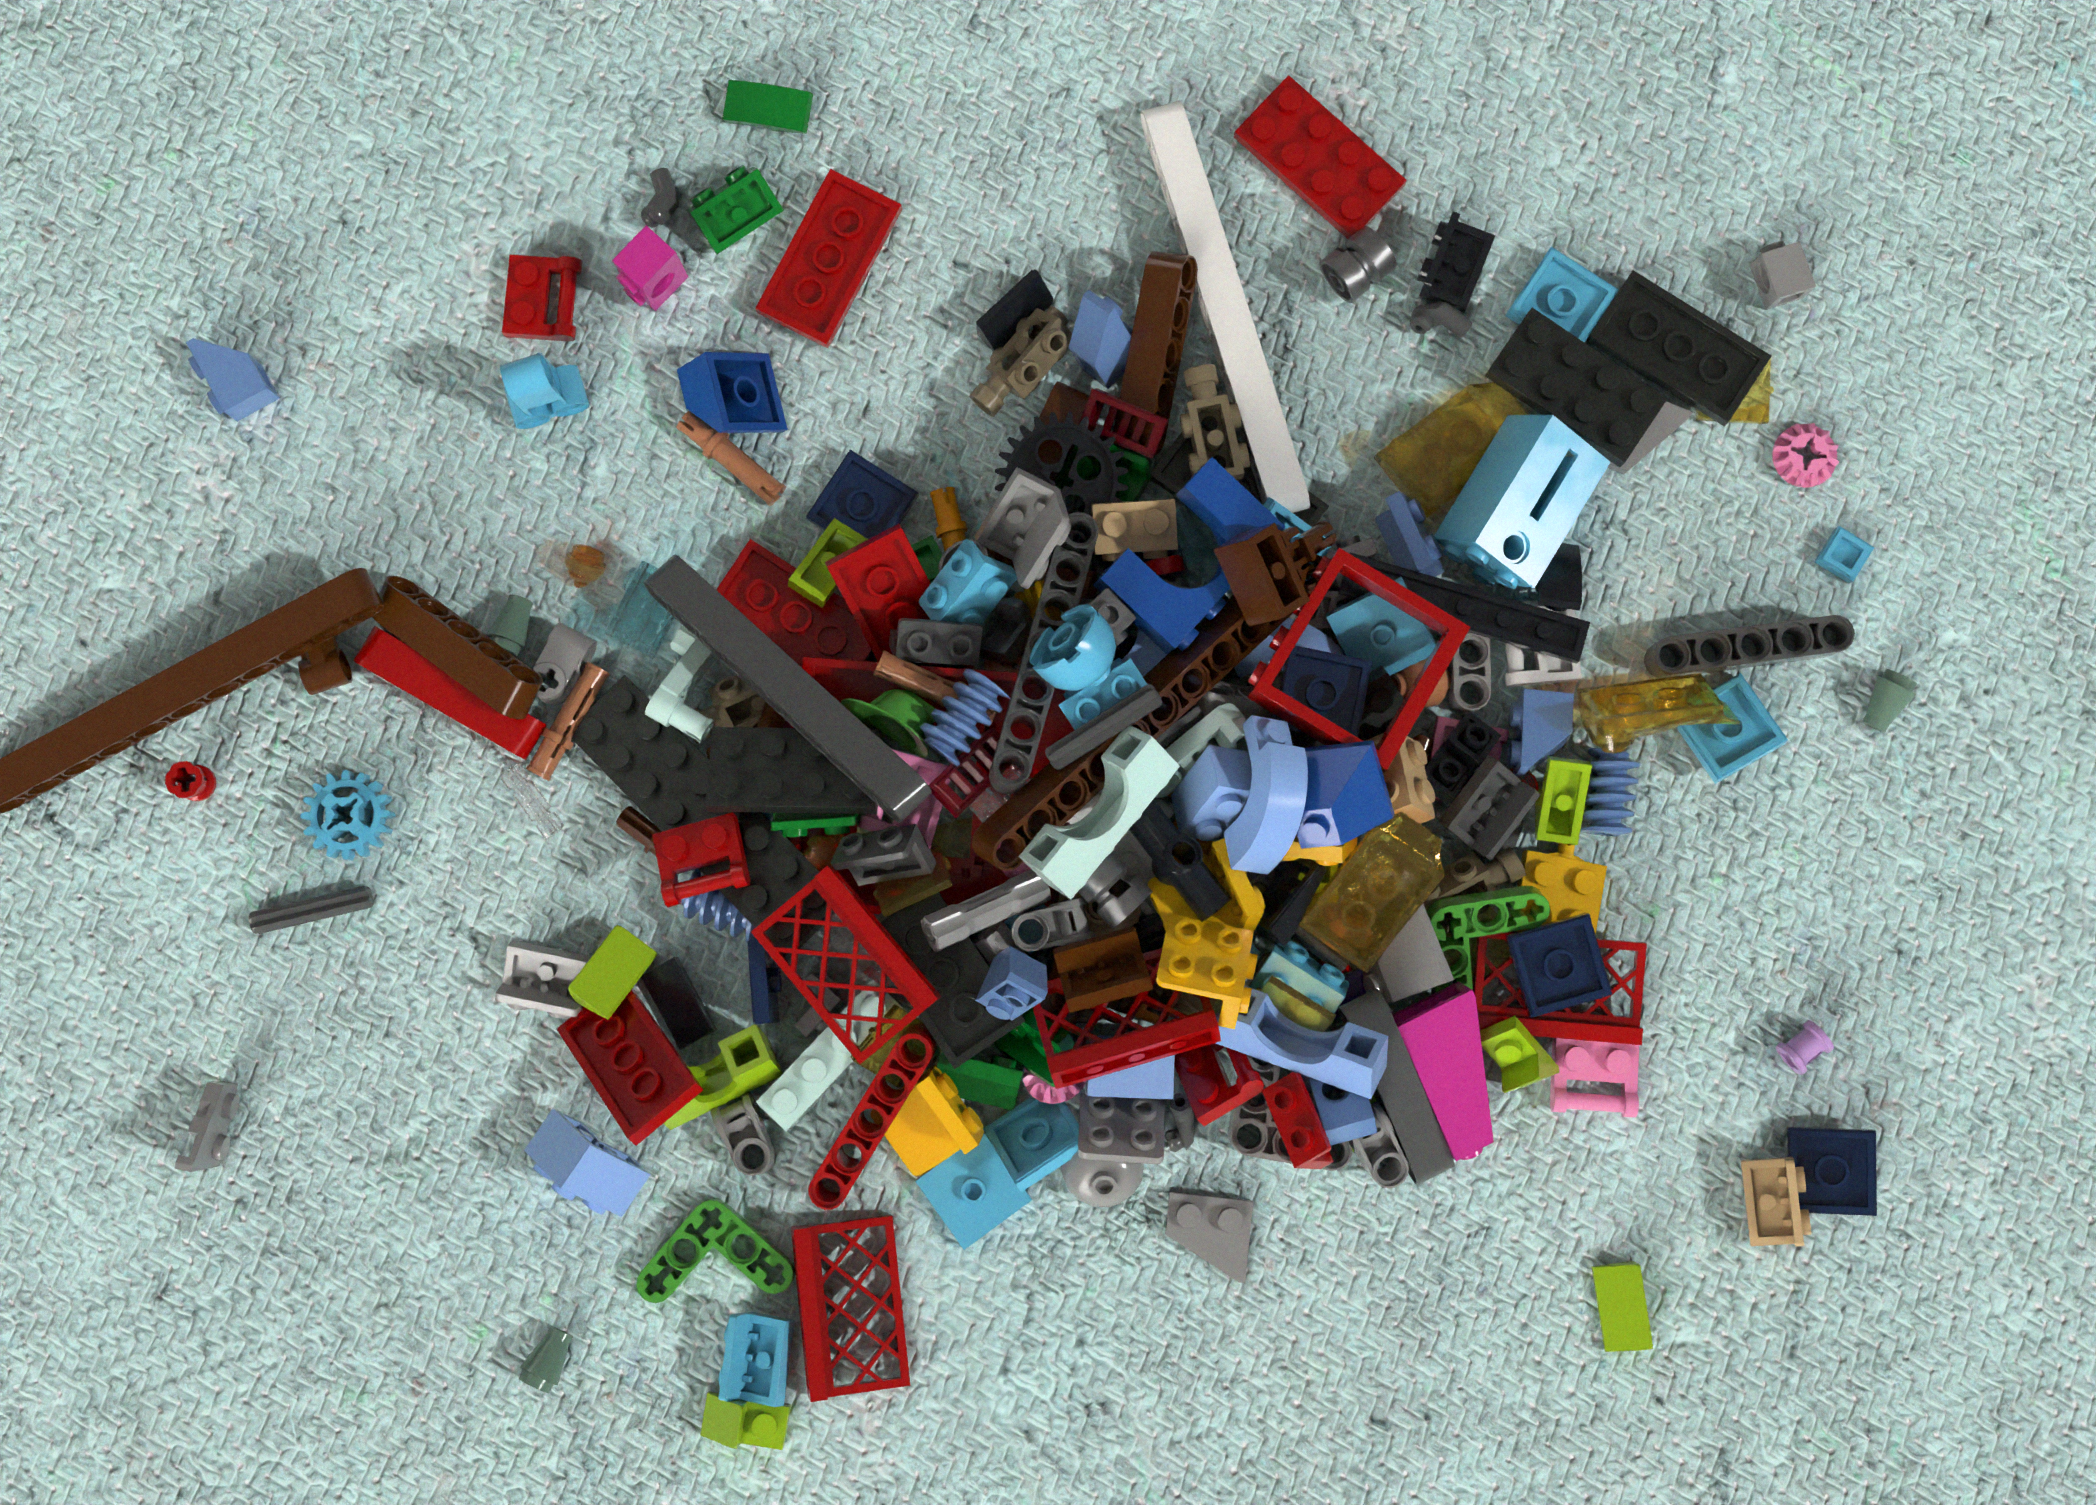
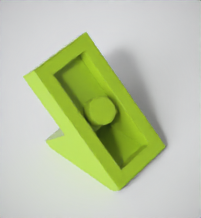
[788,518,868,608]
[1535,756,1592,845]
[1480,1016,1559,1093]
[700,1391,791,1450]

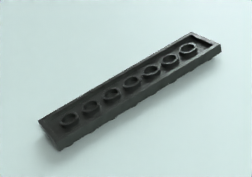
[566,675,835,960]

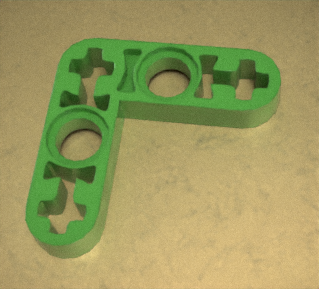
[1426,886,1550,994]
[636,1198,795,1303]

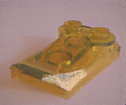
[1374,382,1529,519]
[1577,673,1740,753]
[1299,812,1445,973]

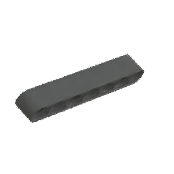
[989,512,1098,795]

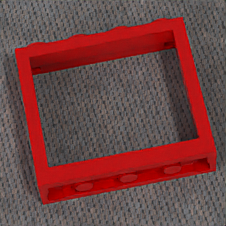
[1247,548,1471,773]

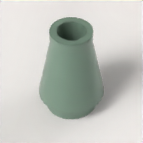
[486,595,533,658]
[1862,669,1917,733]
[519,1326,573,1393]

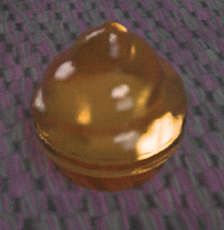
[564,544,606,588]
[802,834,844,872]

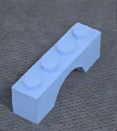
[1212,986,1388,1099]

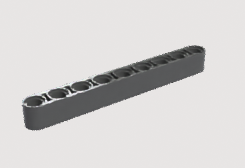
[643,554,932,823]

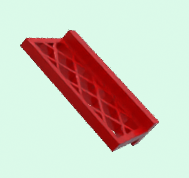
[751,865,942,1064]
[1473,931,1647,1045]
[1033,948,1221,1089]
[791,1215,911,1402]

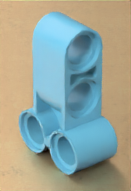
[500,353,590,429]

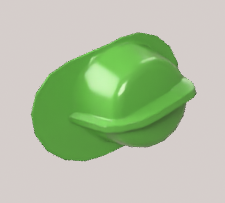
[841,689,935,757]

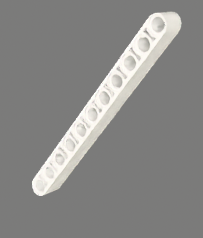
[1140,100,1310,513]

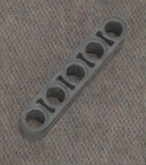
[1644,615,1855,679]
[1338,988,1455,1185]

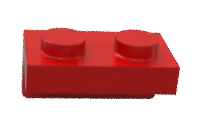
[1262,1072,1334,1169]

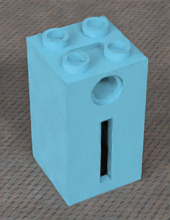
[1434,415,1611,589]

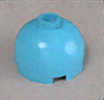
[1029,604,1116,691]

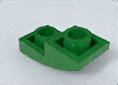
[722,80,813,134]

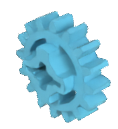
[300,770,396,861]

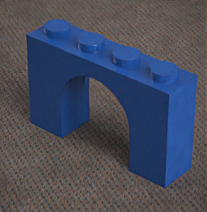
[1093,457,1286,654]

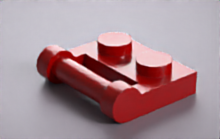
[502,254,582,342]
[652,812,750,907]
[1174,1043,1264,1126]

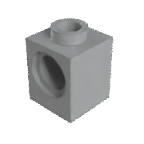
[1750,241,1816,310]

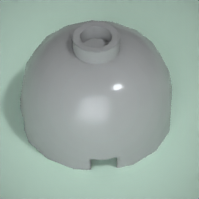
[1061,1151,1144,1208]

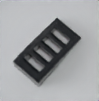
[1255,858,1327,948]

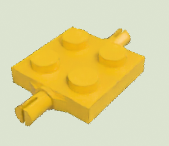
[1515,843,1607,935]

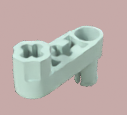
[645,625,717,743]
[1156,703,1248,798]

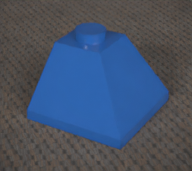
[677,352,788,433]
[1297,740,1395,849]

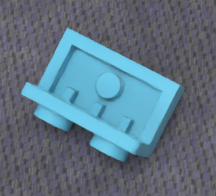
[919,539,1017,625]
[1059,658,1147,730]
[1248,941,1349,1032]
[718,1312,795,1407]

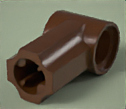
[298,637,353,695]

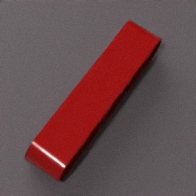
[353,626,547,760]
[808,1024,938,1210]

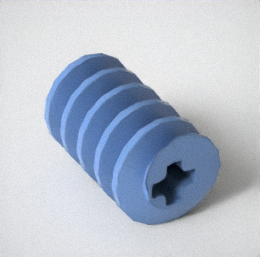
[920,669,1010,767]
[1580,748,1641,837]
[682,869,755,942]

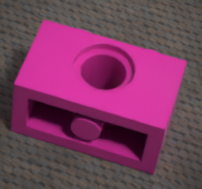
[612,225,688,311]

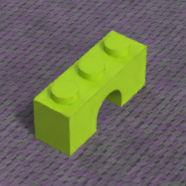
[663,1024,783,1130]

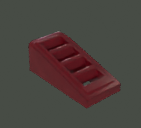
[1078,388,1169,458]
[928,727,1012,818]

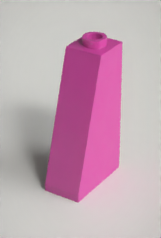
[1392,981,1494,1161]

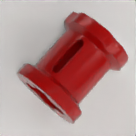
[165,761,216,801]

